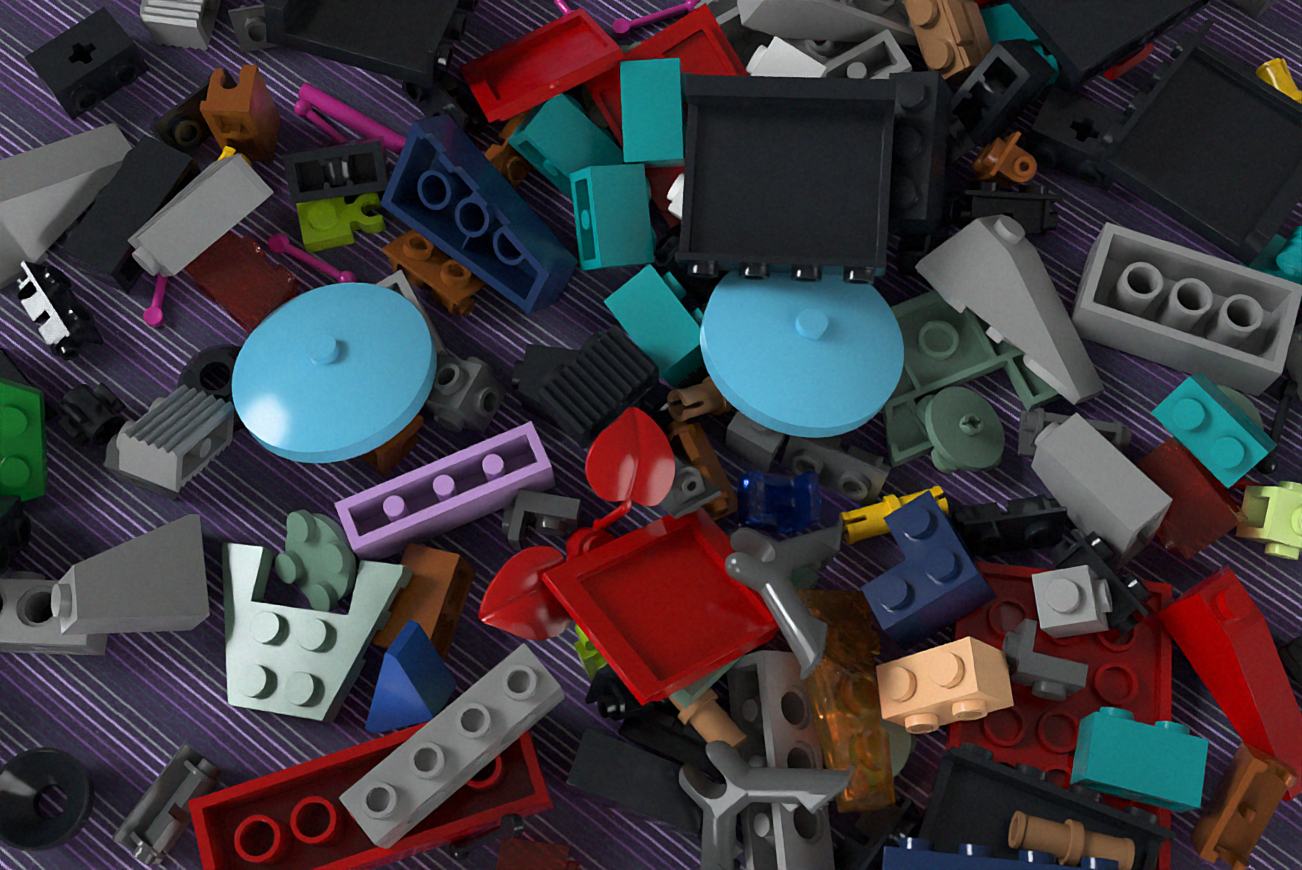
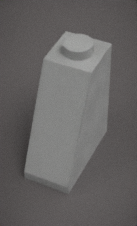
[127,153,273,277]
[1031,412,1173,570]
[51,514,210,635]

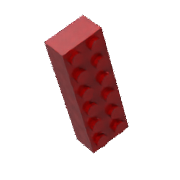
[188,722,554,870]

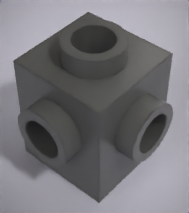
[423,354,507,434]

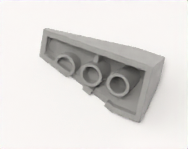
[737,0,919,46]
[0,122,133,290]
[915,214,1105,405]

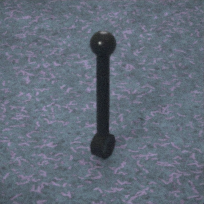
[1256,379,1298,475]
[449,813,524,861]

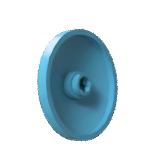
[700,271,904,438]
[232,282,437,463]

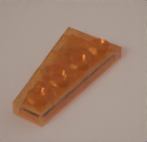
[796,589,895,813]

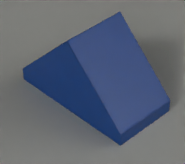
[365,620,457,733]

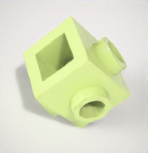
[1236,481,1302,560]

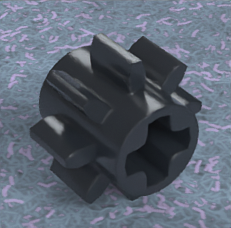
[57,383,126,447]

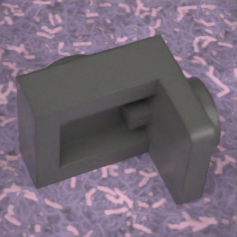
[1002,618,1088,701]

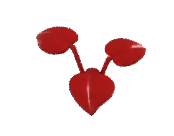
[478,407,675,641]

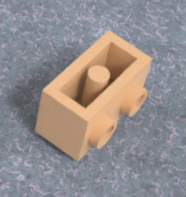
[876,637,1014,734]

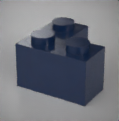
[860,490,997,651]

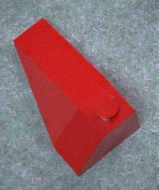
[1156,564,1302,802]

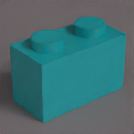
[620,58,692,168]
[507,93,624,202]
[570,163,656,271]
[604,264,704,387]
[1151,371,1277,489]
[1070,707,1209,813]

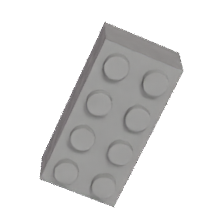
[1069,222,1302,396]

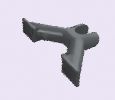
[725,519,845,680]
[679,740,855,870]

